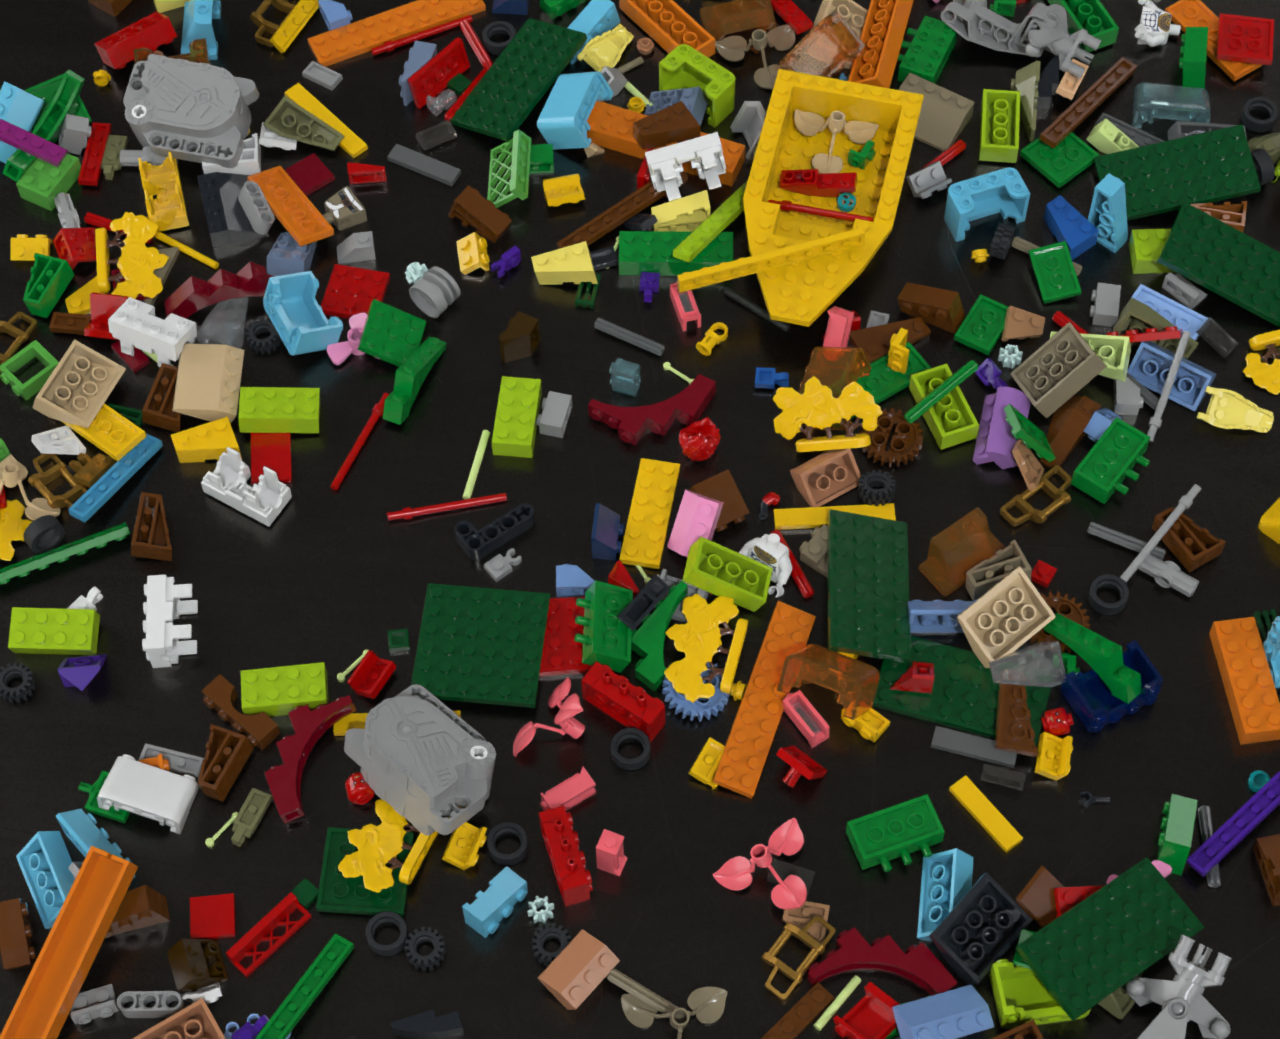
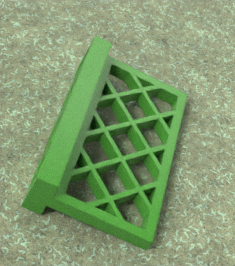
[487,130,531,208]

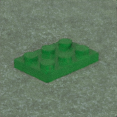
[1029,241,1081,304]
[954,294,1008,356]
[1004,404,1056,462]

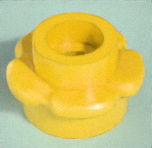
[93,70,111,86]
[627,97,645,113]
[971,249,990,263]
[731,681,747,701]

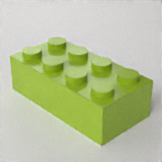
[979,89,1020,163]
[1129,229,1177,274]
[909,364,979,450]
[492,376,542,458]
[238,387,320,433]
[682,537,773,612]
[8,607,100,655]
[241,662,329,717]

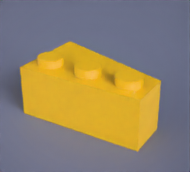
[171,416,242,463]

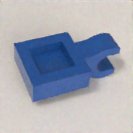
[755,367,789,389]

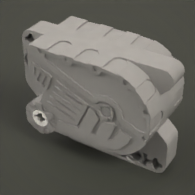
[123,54,259,168]
[344,684,496,836]

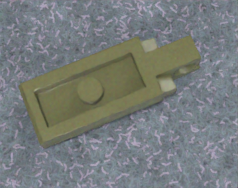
[101,135,128,180]
[231,788,273,847]

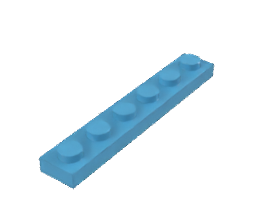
[68,433,163,522]

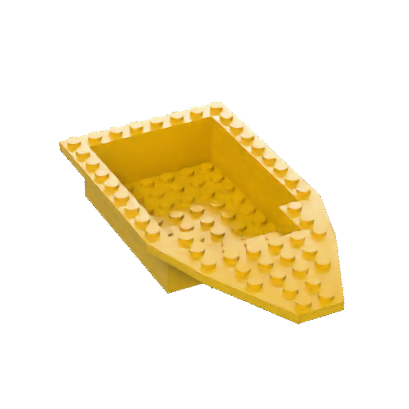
[743,69,924,327]

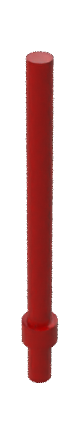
[371,15,473,56]
[768,200,874,222]
[330,393,389,490]
[387,493,507,521]

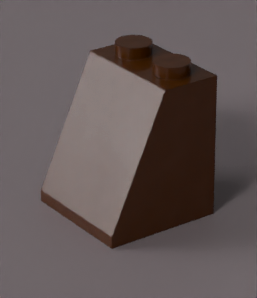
[688,469,750,533]
[1015,866,1064,932]

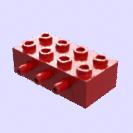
[94,11,177,69]
[581,661,665,743]
[539,805,593,907]

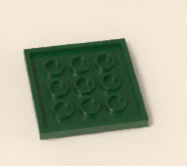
[316,827,414,917]

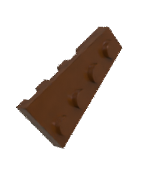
[849,317,931,365]
[995,670,1038,757]

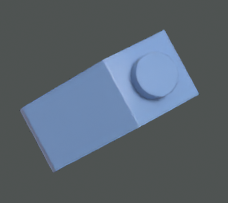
[318,0,353,31]
[1084,408,1123,442]
[556,564,594,597]

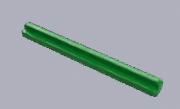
[904,360,978,423]

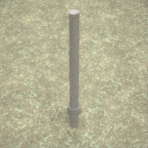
[1147,331,1191,442]
[1120,484,1201,583]

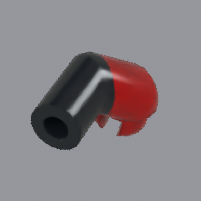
[758,492,780,519]

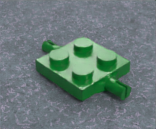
[78,770,130,824]

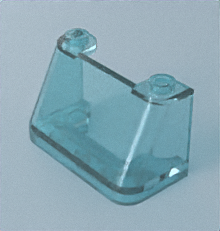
[1132,82,1211,128]

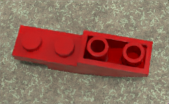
[780,169,857,197]

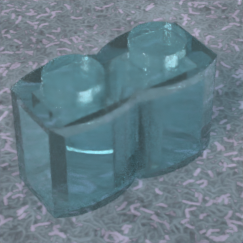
[609,358,641,397]

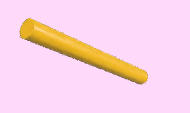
[154,231,219,269]

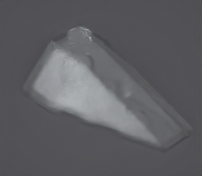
[197,297,249,349]
[989,641,1067,687]

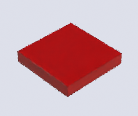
[190,893,236,939]

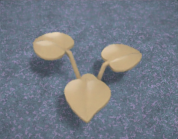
[794,109,879,174]
[0,454,61,520]

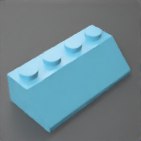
[0,81,44,164]
[56,809,136,878]
[16,831,75,929]
[917,848,974,941]

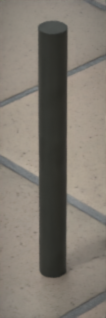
[724,287,790,332]

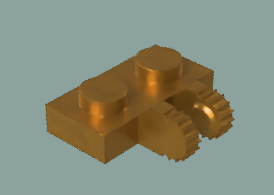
[69,453,115,488]

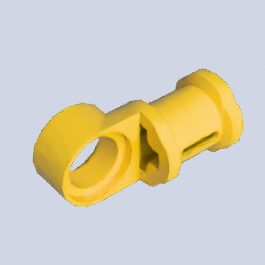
[696,322,728,356]

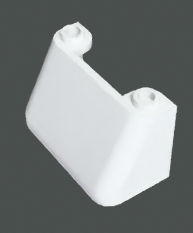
[97,754,199,834]

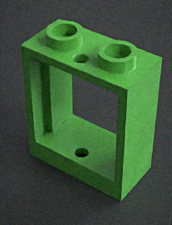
[0,340,59,400]

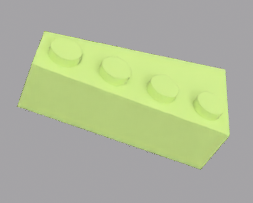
[1050,331,1131,382]

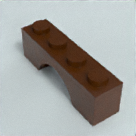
[202,674,281,750]

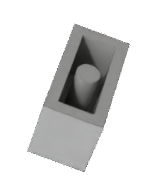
[58,114,91,155]
[1090,283,1121,327]
[537,391,573,438]

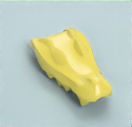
[577,24,634,72]
[1197,386,1274,433]

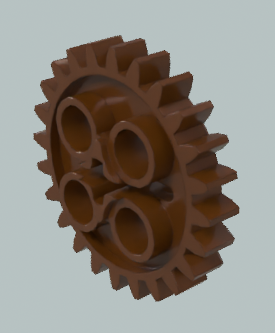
[859,408,924,467]
[1029,592,1090,655]

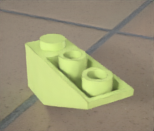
[1086,119,1139,154]

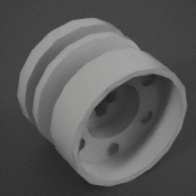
[409,266,461,318]

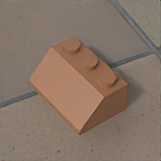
[790,448,861,507]
[538,930,620,1010]

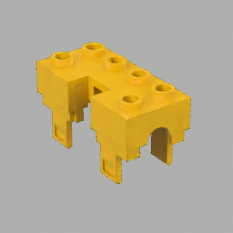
[138,152,189,232]

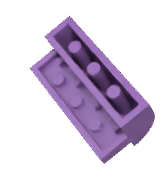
[973,387,1031,469]

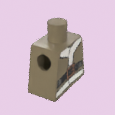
[322,186,367,230]

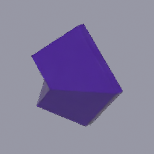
[58,654,107,691]

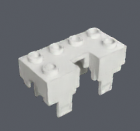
[645,132,726,201]
[108,297,197,367]
[201,447,292,527]
[142,575,198,668]

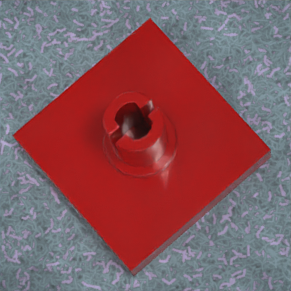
[776,745,828,787]

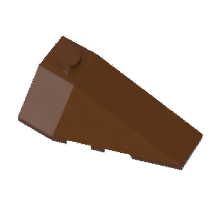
[1040,396,1101,469]

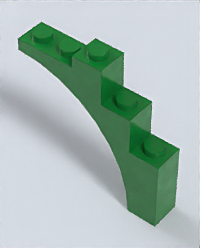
[3,69,85,182]

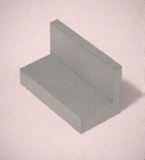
[1162,272,1207,310]

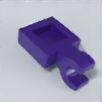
[491,246,521,278]
[639,272,660,303]
[975,358,1008,390]
[231,1015,269,1039]

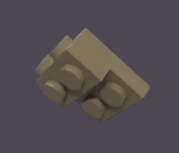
[799,524,828,578]

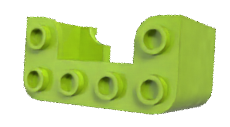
[659,44,735,127]
[989,959,1091,1029]

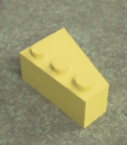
[651,190,710,232]
[531,241,598,285]

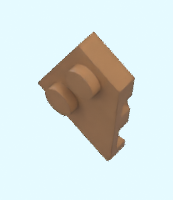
[1001,305,1045,342]
[1012,439,1044,491]
[783,901,830,944]

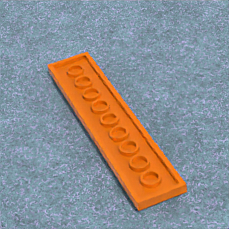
[307,0,486,67]
[712,601,816,798]

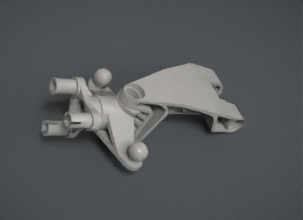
[941,0,1102,79]
[1126,935,1232,1039]

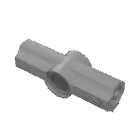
[120,146,178,166]
[54,192,81,228]
[1138,554,1200,597]

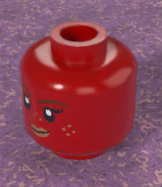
[1041,707,1074,736]
[345,772,375,805]

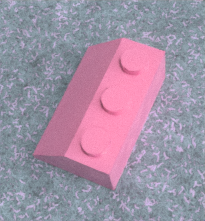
[667,490,724,557]

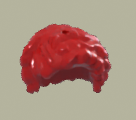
[679,417,721,461]

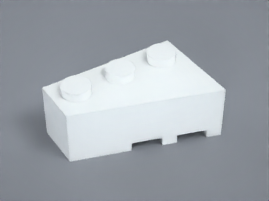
[202,133,261,175]

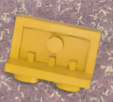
[542,174,585,207]
[456,232,490,275]
[10,234,53,261]
[887,328,910,374]
[841,697,890,743]
[1035,732,1073,781]
[442,822,487,870]

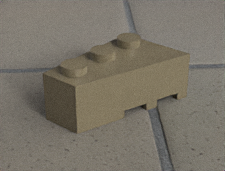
[966,540,1032,601]

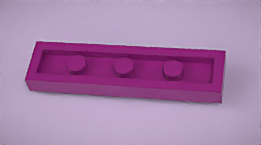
[0,119,67,167]

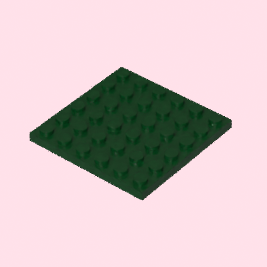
[411,583,551,708]

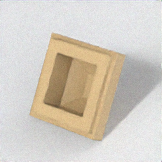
[584,142,605,158]

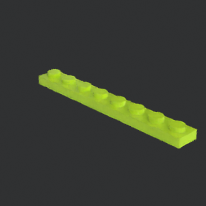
[673,180,748,263]

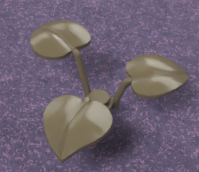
[715,24,795,90]
[621,987,727,1039]

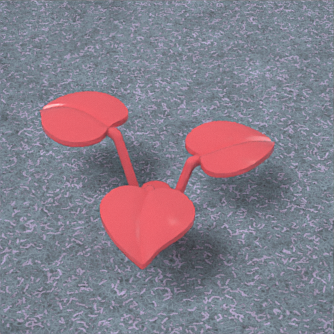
[513,677,585,757]
[713,818,807,910]

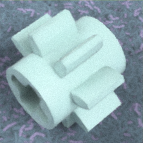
[405,262,428,284]
[998,344,1023,369]
[527,896,554,924]

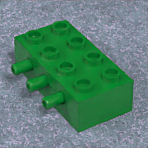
[897,16,958,84]
[1071,417,1151,504]
[574,580,633,673]
[846,794,945,872]

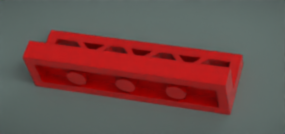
[226,892,312,978]

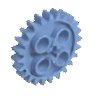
[662,658,730,721]

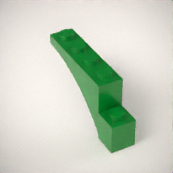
[383,337,447,425]
[631,580,688,692]
[1043,613,1142,704]

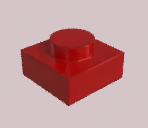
[1031,560,1057,588]

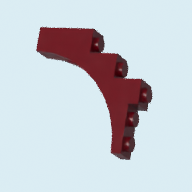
[164,262,275,319]
[588,374,716,445]
[264,695,357,823]
[807,927,958,996]

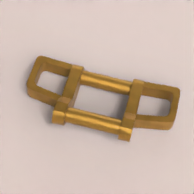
[250,0,296,47]
[0,312,37,375]
[28,453,87,509]
[1000,465,1072,527]
[761,916,836,1001]

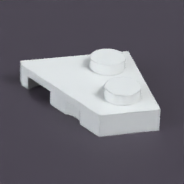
[259,122,297,150]
[31,425,86,455]

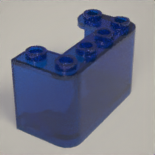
[1060,640,1164,733]

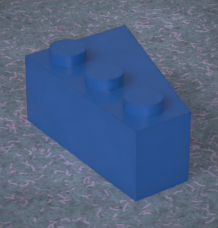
[1044,195,1099,260]

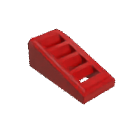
[347,163,387,184]

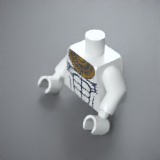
[1135,0,1181,47]
[739,533,792,598]

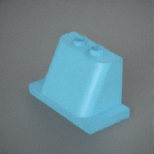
[181,0,221,61]

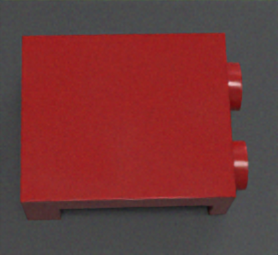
[833,982,900,1039]

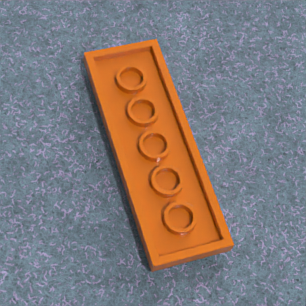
[1165,0,1262,81]
[247,166,334,247]

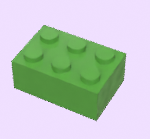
[16,153,81,211]

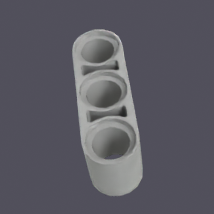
[238,181,275,235]
[117,991,185,1018]

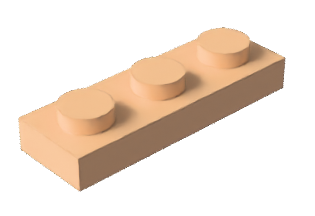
[1056,59,1089,100]

